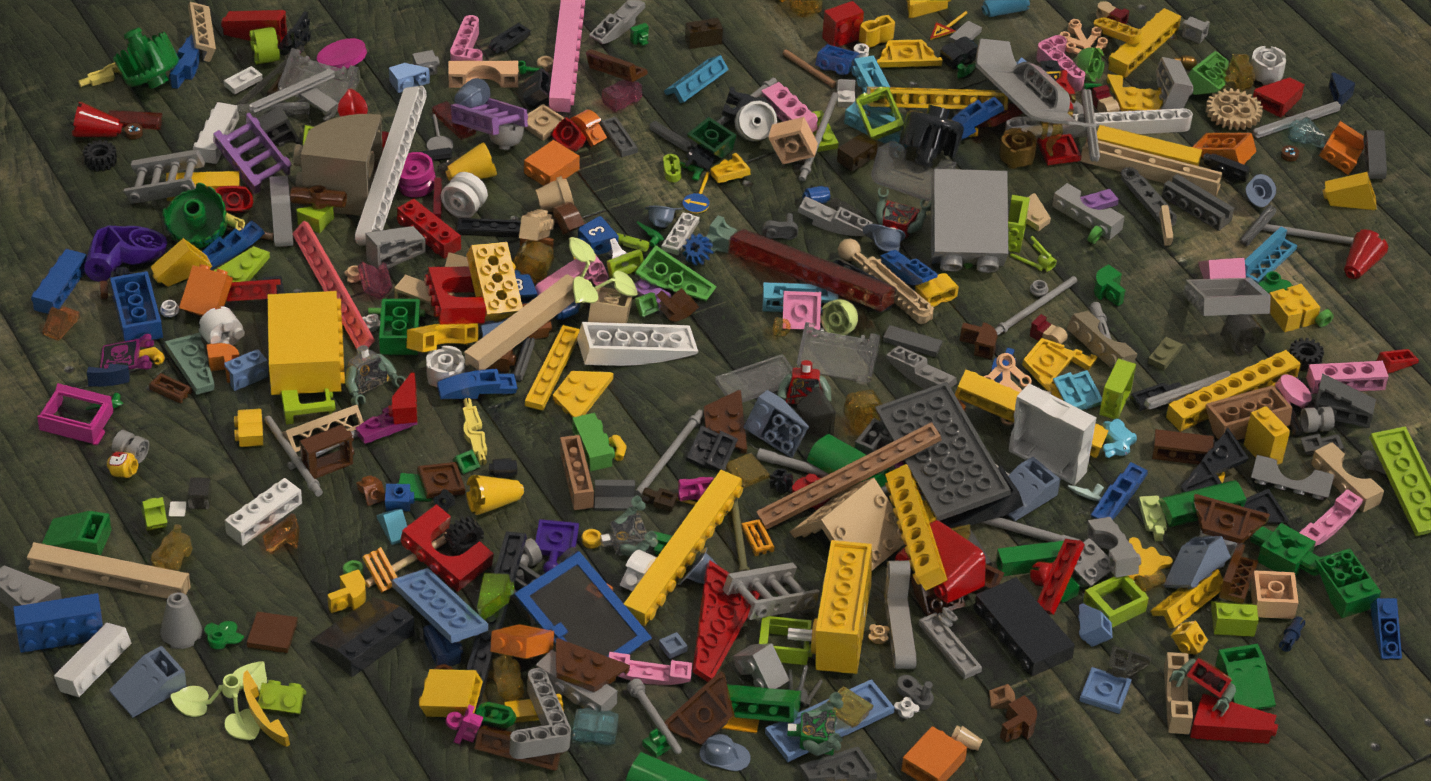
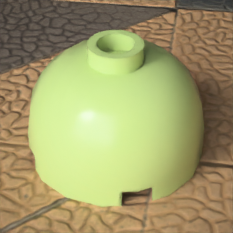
[820,299,858,338]

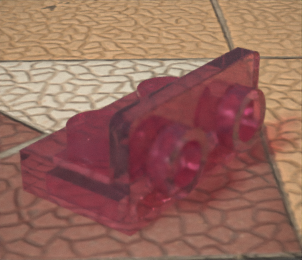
[358,262,393,300]

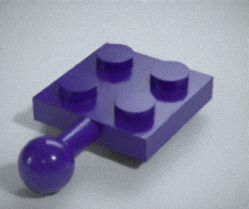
[535,519,579,573]

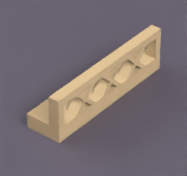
[188,2,216,62]
[282,405,364,452]

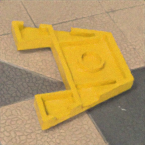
[1107,74,1163,112]
[1022,338,1098,401]

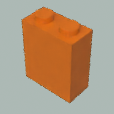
[524,140,580,186]
[179,264,233,316]
[490,624,554,659]
[901,726,967,781]

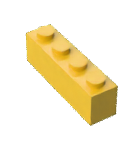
[166,171,241,201]

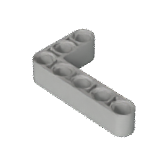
[269,176,293,247]
[884,560,916,669]
[509,668,571,759]

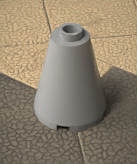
[160,592,202,649]

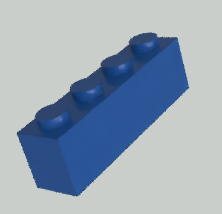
[31,249,87,316]

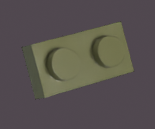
[1148,337,1183,371]

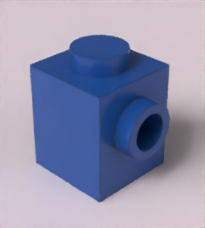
[385,484,414,511]

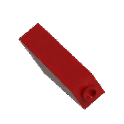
[221,10,287,46]
[1190,694,1278,744]

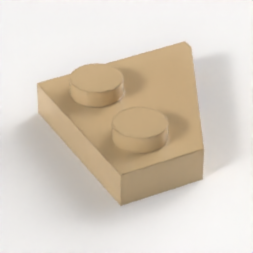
[1026,193,1051,231]

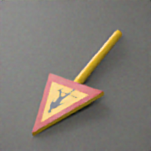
[930,11,967,40]

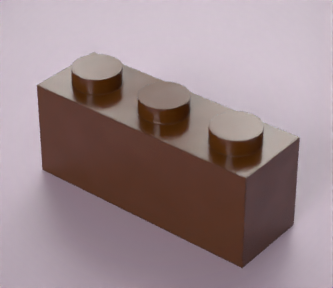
[1152,429,1214,465]

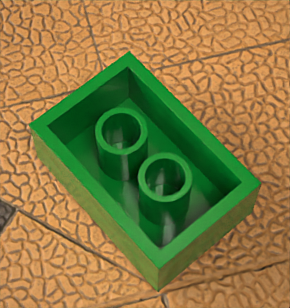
[379,299,420,355]

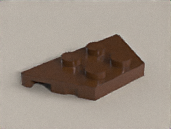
[704,390,747,454]
[1193,494,1270,544]
[556,638,630,692]
[664,671,735,745]

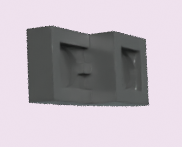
[1301,434,1344,456]

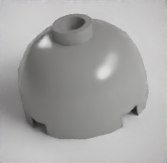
[488,123,524,150]

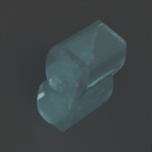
[573,708,619,745]

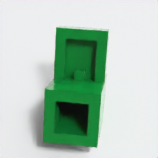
[1094,264,1126,306]

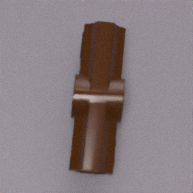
[290,185,347,209]

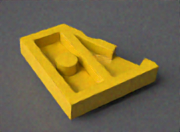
[711,153,751,183]

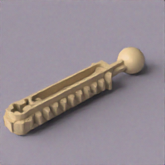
[838,238,934,324]

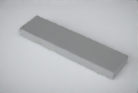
[918,613,982,680]

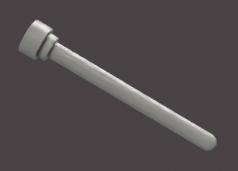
[627,679,682,754]

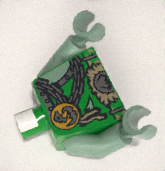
[787,692,843,756]

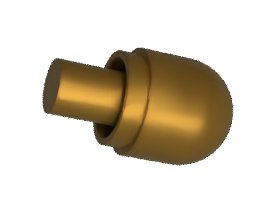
[1174,55,1197,70]

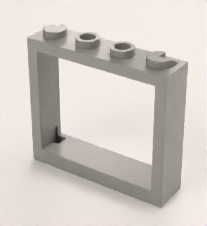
[1183,277,1271,316]

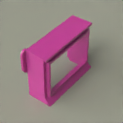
[37,383,113,445]

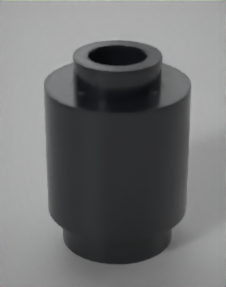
[489,458,518,478]

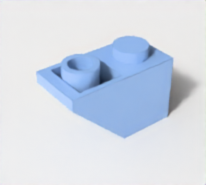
[389,63,430,93]

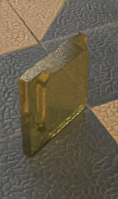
[726,453,770,489]
[828,686,874,728]

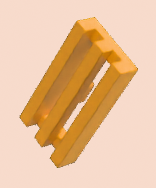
[741,519,774,556]
[362,548,398,593]

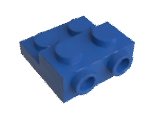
[815,44,859,75]

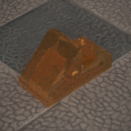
[43,306,80,341]
[262,513,300,554]

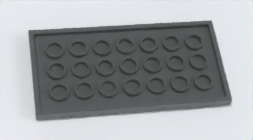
[875,382,1011,521]

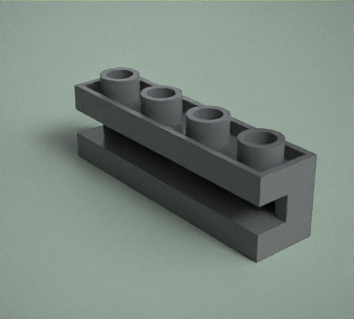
[1162,174,1234,231]

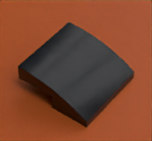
[686,426,738,471]

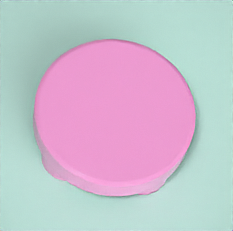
[1275,375,1312,409]

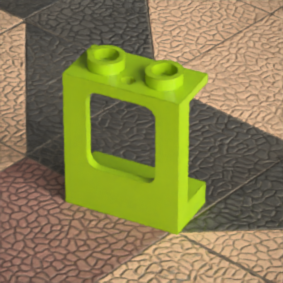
[1008,195,1030,253]
[281,388,336,425]

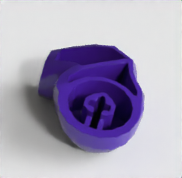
[84,226,167,282]

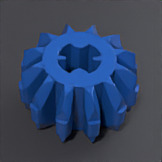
[682,234,713,265]

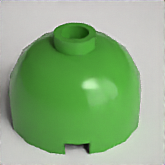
[1073,47,1105,82]

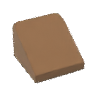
[989,684,1015,709]

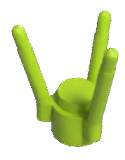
[1010,236,1057,272]

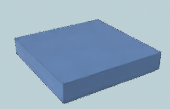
[1080,667,1132,714]

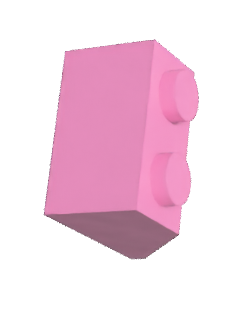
[1199,258,1246,279]

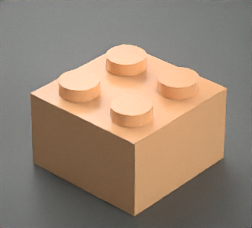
[769,117,818,164]
[1250,571,1298,619]

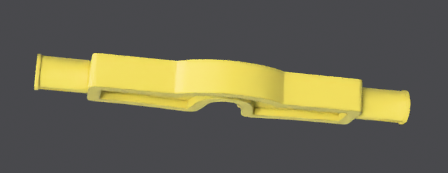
[78,63,120,87]
[463,398,487,465]

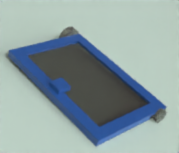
[514,547,652,657]

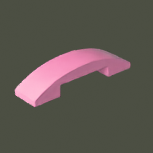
[1299,489,1363,546]
[609,652,692,685]

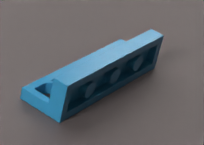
[664,55,729,103]
[1245,226,1297,284]

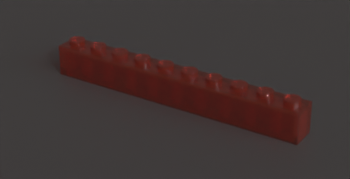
[730,229,895,311]

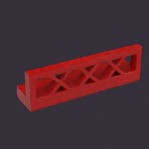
[226,279,281,301]

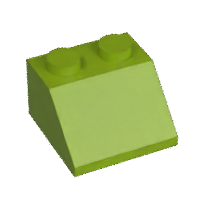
[1211,601,1259,637]

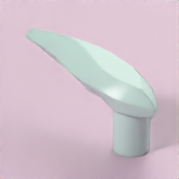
[1068,484,1104,501]

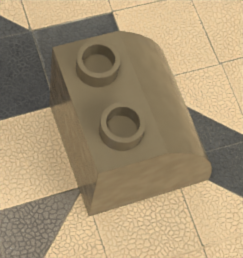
[293,114,383,216]

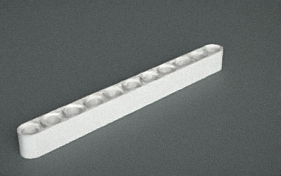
[355,86,426,246]
[1005,108,1193,139]

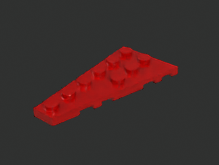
[692,560,760,682]

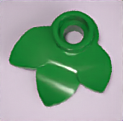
[1258,271,1293,294]
[204,621,244,649]

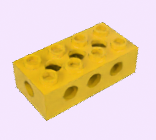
[466,242,523,322]

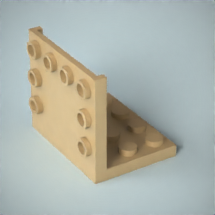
[790,478,905,570]

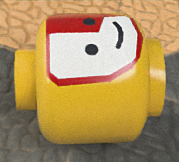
[107,451,138,478]

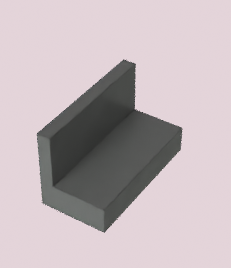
[595,480,635,511]

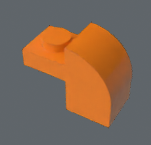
[570,110,607,147]
[207,343,240,383]

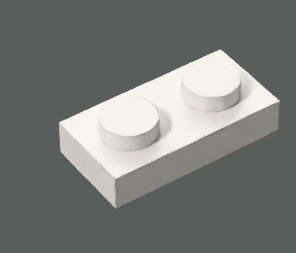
[224,66,263,94]

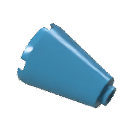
[981,0,1030,17]

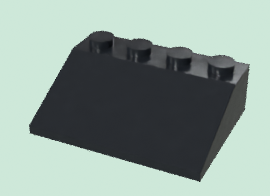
[311,597,415,677]

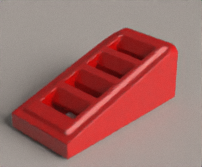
[1376,349,1419,374]

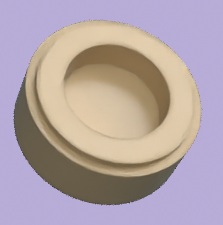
[537,56,554,72]

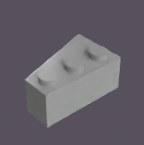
[1155,57,1193,110]
[365,226,426,273]
[0,565,62,612]

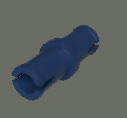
[1279,616,1306,652]

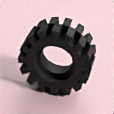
[83,140,117,172]
[1289,338,1324,372]
[444,516,484,554]

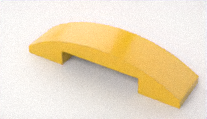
[243,670,290,747]

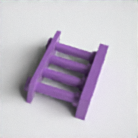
[451,98,528,135]
[213,113,291,195]

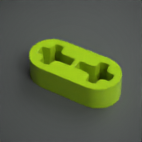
[663,154,681,183]

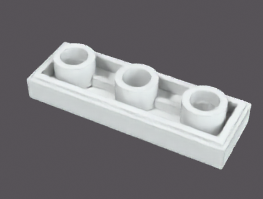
[662,212,699,255]

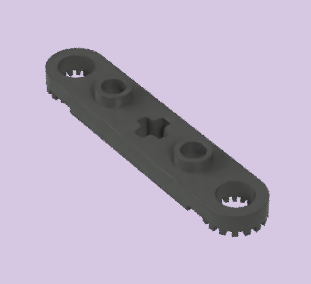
[1121,167,1177,227]

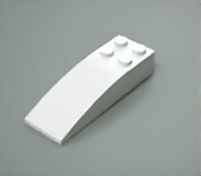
[577,322,698,366]

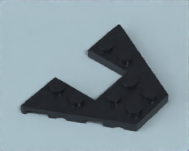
[1180,428,1289,524]

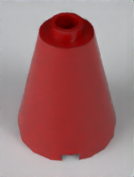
[72,102,123,137]
[1344,229,1389,279]

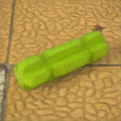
[616,233,649,252]

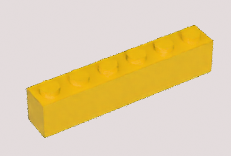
[1108,8,1181,78]
[1097,125,1202,166]

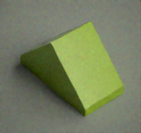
[296,206,334,233]

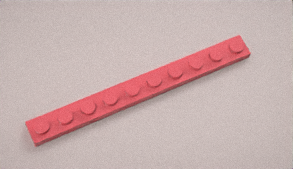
[292,221,375,352]

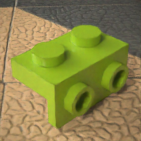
[258,680,306,714]

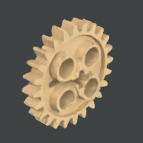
[1206,88,1263,131]

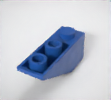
[1371,598,1402,659]

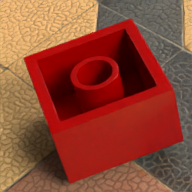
[822,1,864,47]

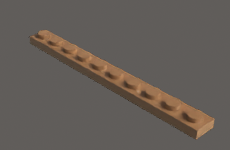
[756,422,942,530]

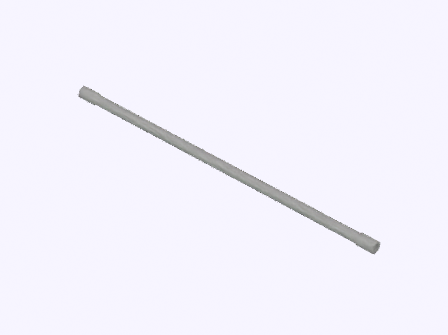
[757,448,1080,542]

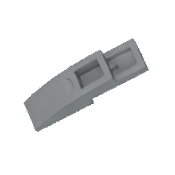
[589,0,645,44]
[798,196,873,236]
[886,346,957,389]

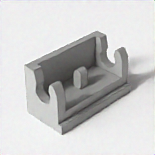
[298,87,338,121]

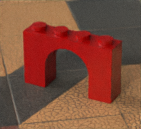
[424,266,486,324]
[401,504,494,592]

